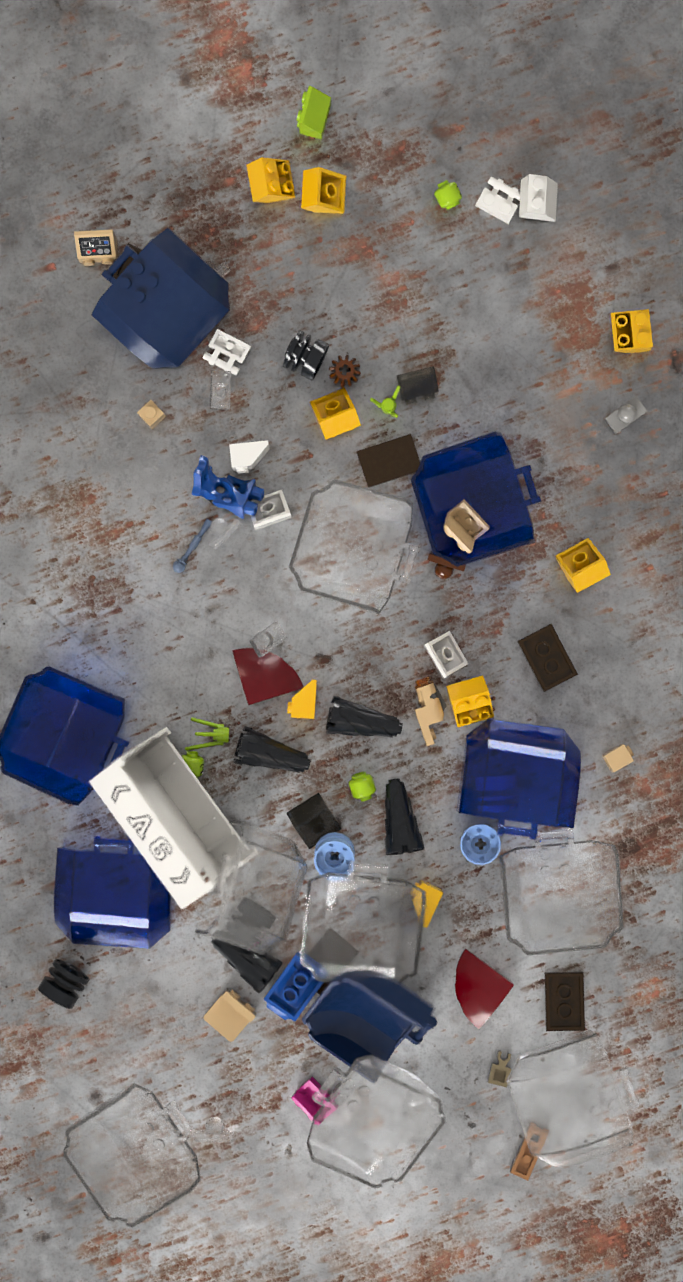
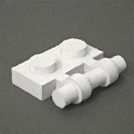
[475,176,520,224]
[203,329,251,376]

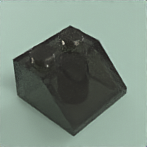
[395,366,439,405]
[286,793,342,849]

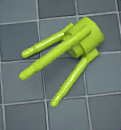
[370,386,401,418]
[185,717,229,751]

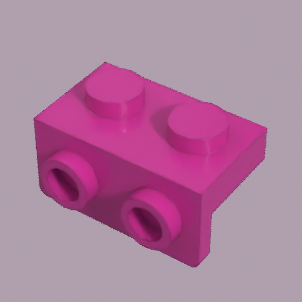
[291,1076,339,1126]

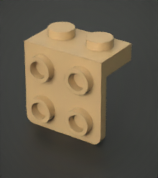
[444,499,490,554]
[204,988,257,1042]

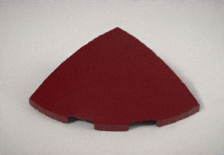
[232,648,303,705]
[455,948,514,1029]

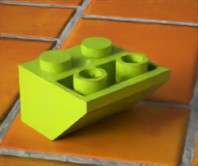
[296,86,331,140]

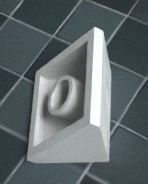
[250,490,292,530]
[424,631,468,678]

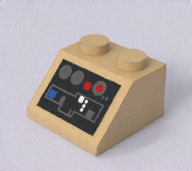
[74,229,118,266]

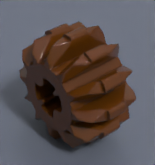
[329,355,361,388]

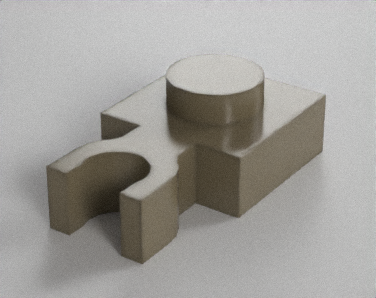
[487,1051,511,1088]

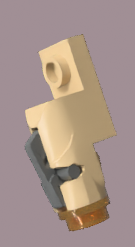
[414,676,447,746]

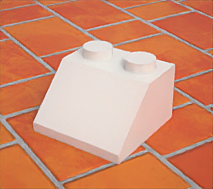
[519,174,558,222]
[229,440,270,475]

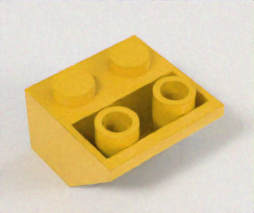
[246,157,295,203]
[610,309,653,353]
[446,675,494,727]

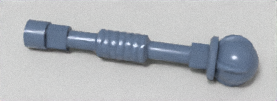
[173,519,213,573]

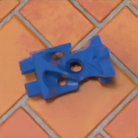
[192,455,264,519]

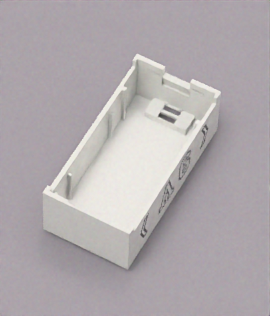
[89,727,258,909]

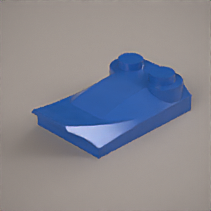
[263,952,329,1022]

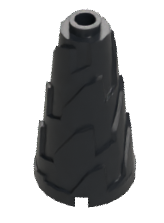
[326,696,403,738]
[233,726,311,773]
[385,779,424,855]
[210,928,283,994]

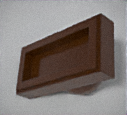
[427,551,466,579]

